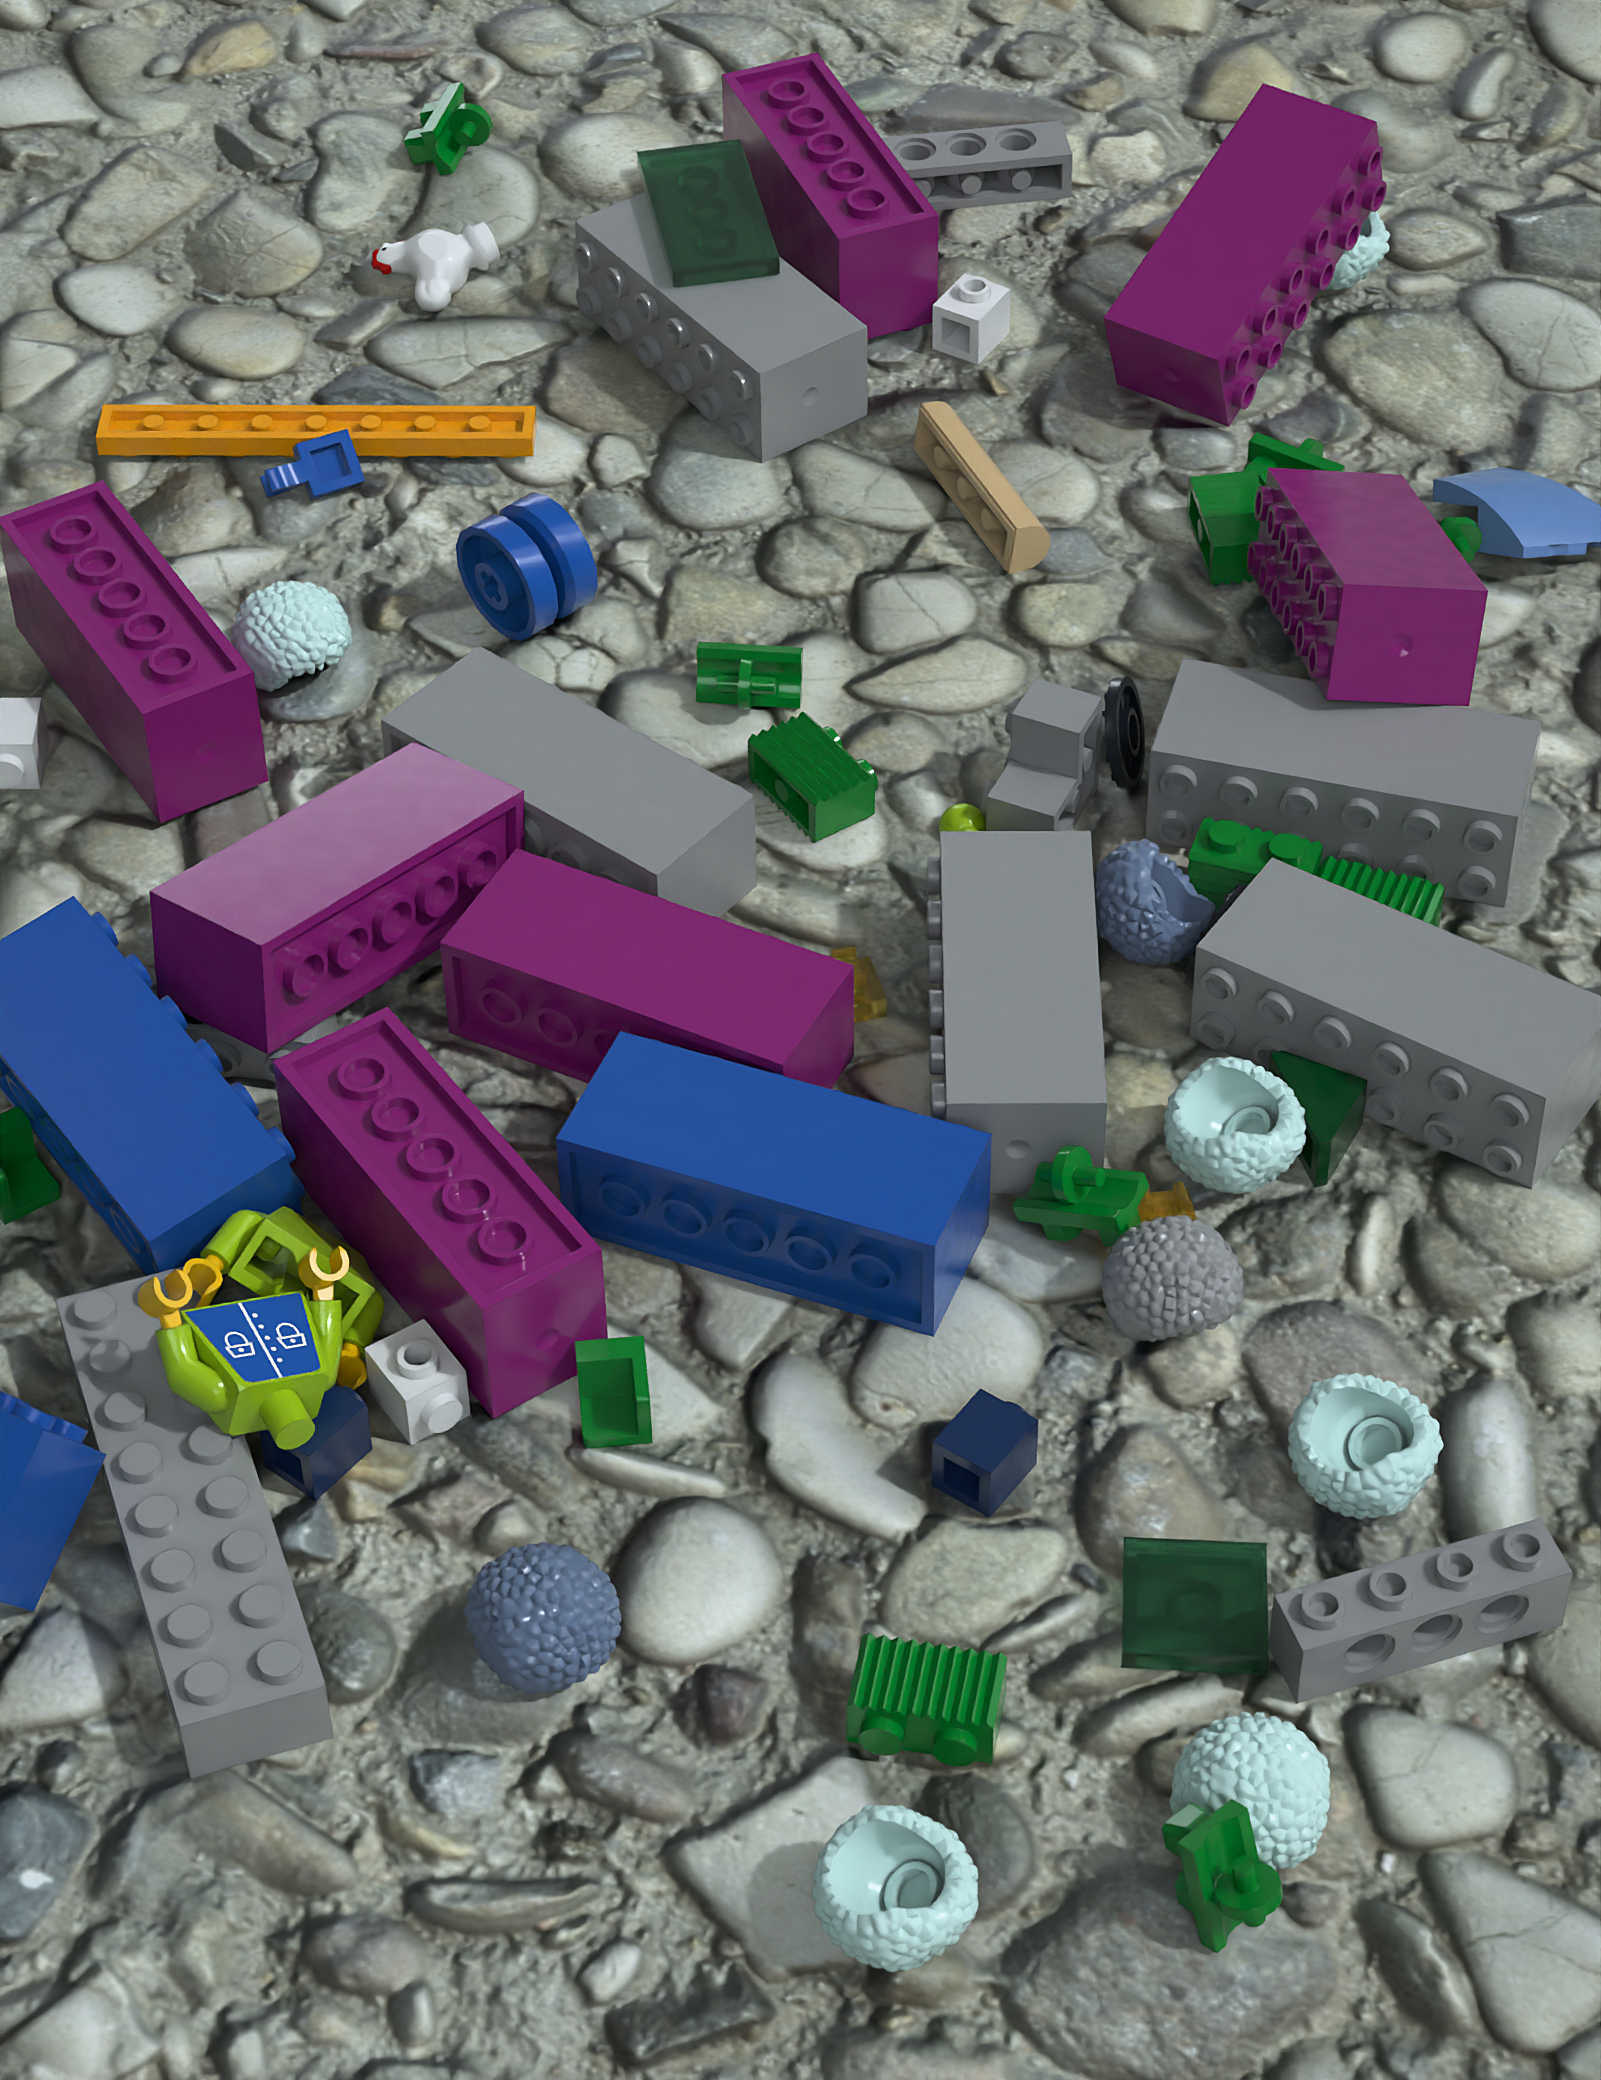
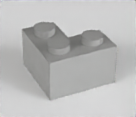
[980,678,1103,831]

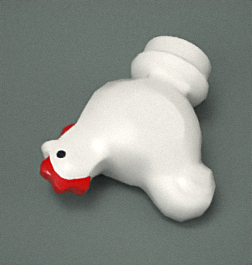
[371,222,500,312]

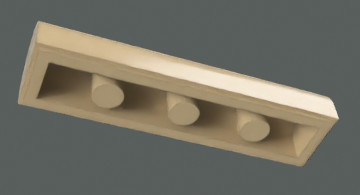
[913,401,1051,574]

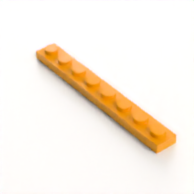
[95,404,537,458]

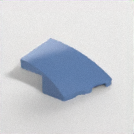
[1433,467,1601,558]

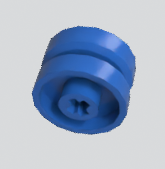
[456,492,598,641]

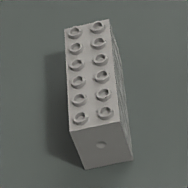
[573,177,868,463]
[380,646,757,917]
[1145,658,1543,908]
[927,831,1107,1194]
[1189,858,1601,1189]

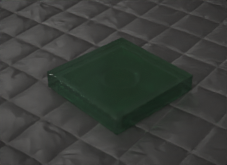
[1121,1537,1269,1674]

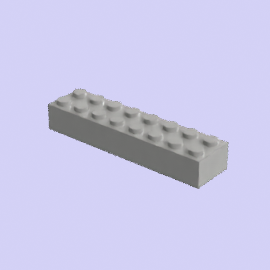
[55,1266,334,1779]

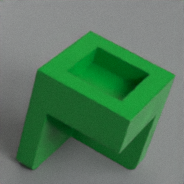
[0,1106,61,1225]
[575,1335,653,1449]

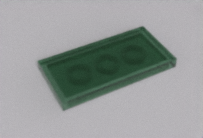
[637,139,780,288]

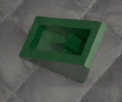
[1269,1050,1368,1188]

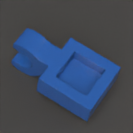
[259,429,365,501]

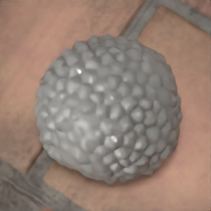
[1101,1215,1244,1342]

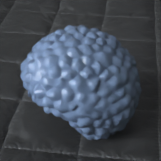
[1094,839,1215,966]
[463,1542,622,1694]

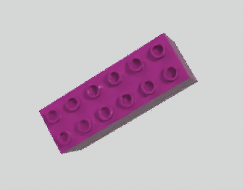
[722,52,939,339]
[1104,83,1387,427]
[1247,468,1488,706]
[0,480,269,823]
[149,742,525,1055]
[440,848,854,1089]
[272,1007,608,1419]

